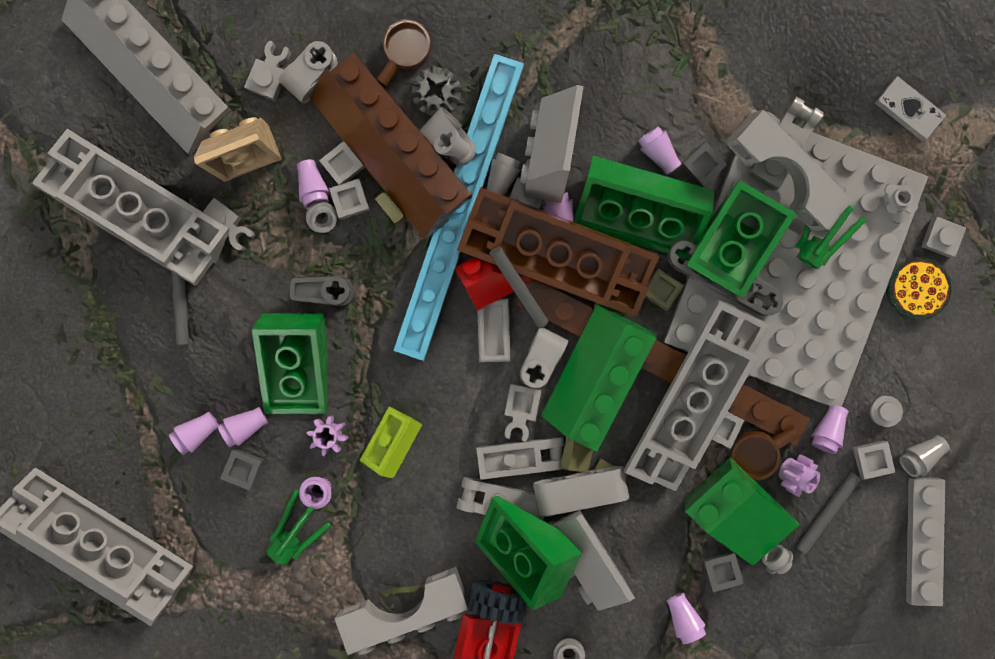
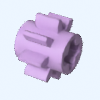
[307,415,348,456]
[779,454,820,497]

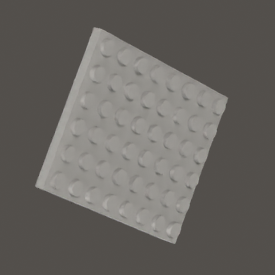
[662,110,928,407]

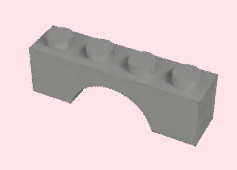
[724,110,853,231]
[334,567,469,655]

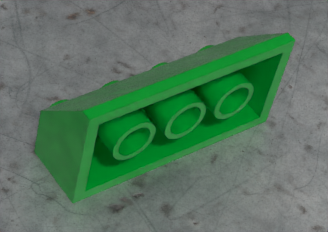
[573,156,714,260]
[541,305,656,452]

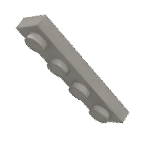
[906,477,945,606]

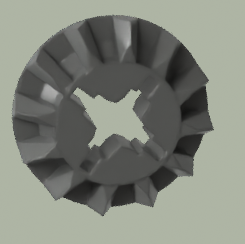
[411,65,461,116]

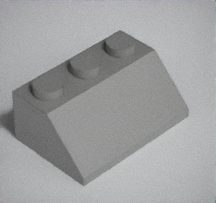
[520,85,584,203]
[546,510,635,611]

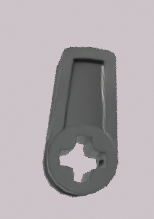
[290,276,355,306]

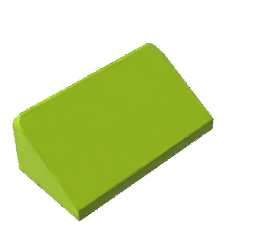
[359,406,422,478]

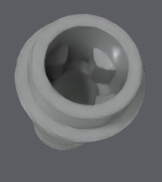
[487,152,521,195]
[899,435,950,478]

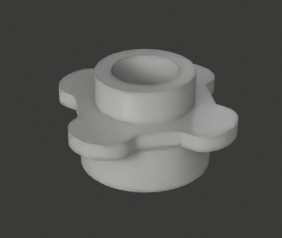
[884,182,918,215]

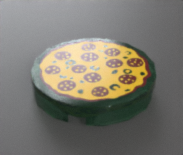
[886,257,952,320]

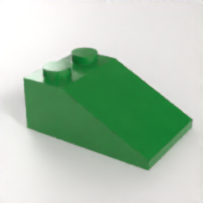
[686,180,797,298]
[252,313,327,414]
[685,457,799,566]
[475,496,582,610]

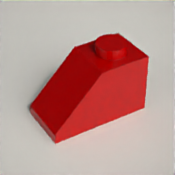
[455,257,533,311]

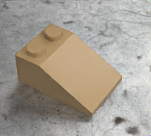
[194,117,282,182]

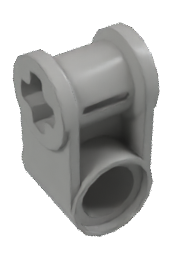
[279,41,338,104]
[420,107,476,166]
[520,327,568,388]

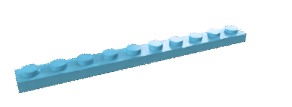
[393,54,524,361]

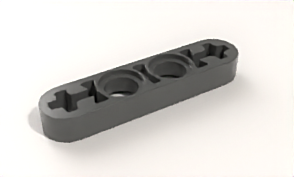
[667,241,783,316]

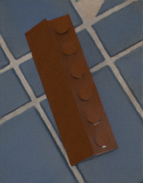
[310,53,472,240]
[457,186,659,317]

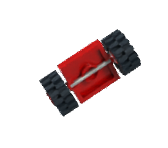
[453,580,527,659]

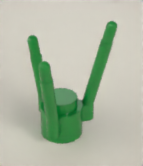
[795,205,866,270]
[266,489,331,565]

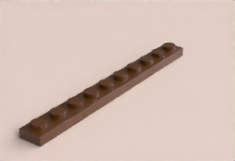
[516,279,810,446]

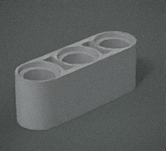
[533,466,629,516]

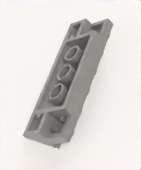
[62,0,231,155]
[32,129,229,286]
[623,300,769,491]
[0,468,193,626]

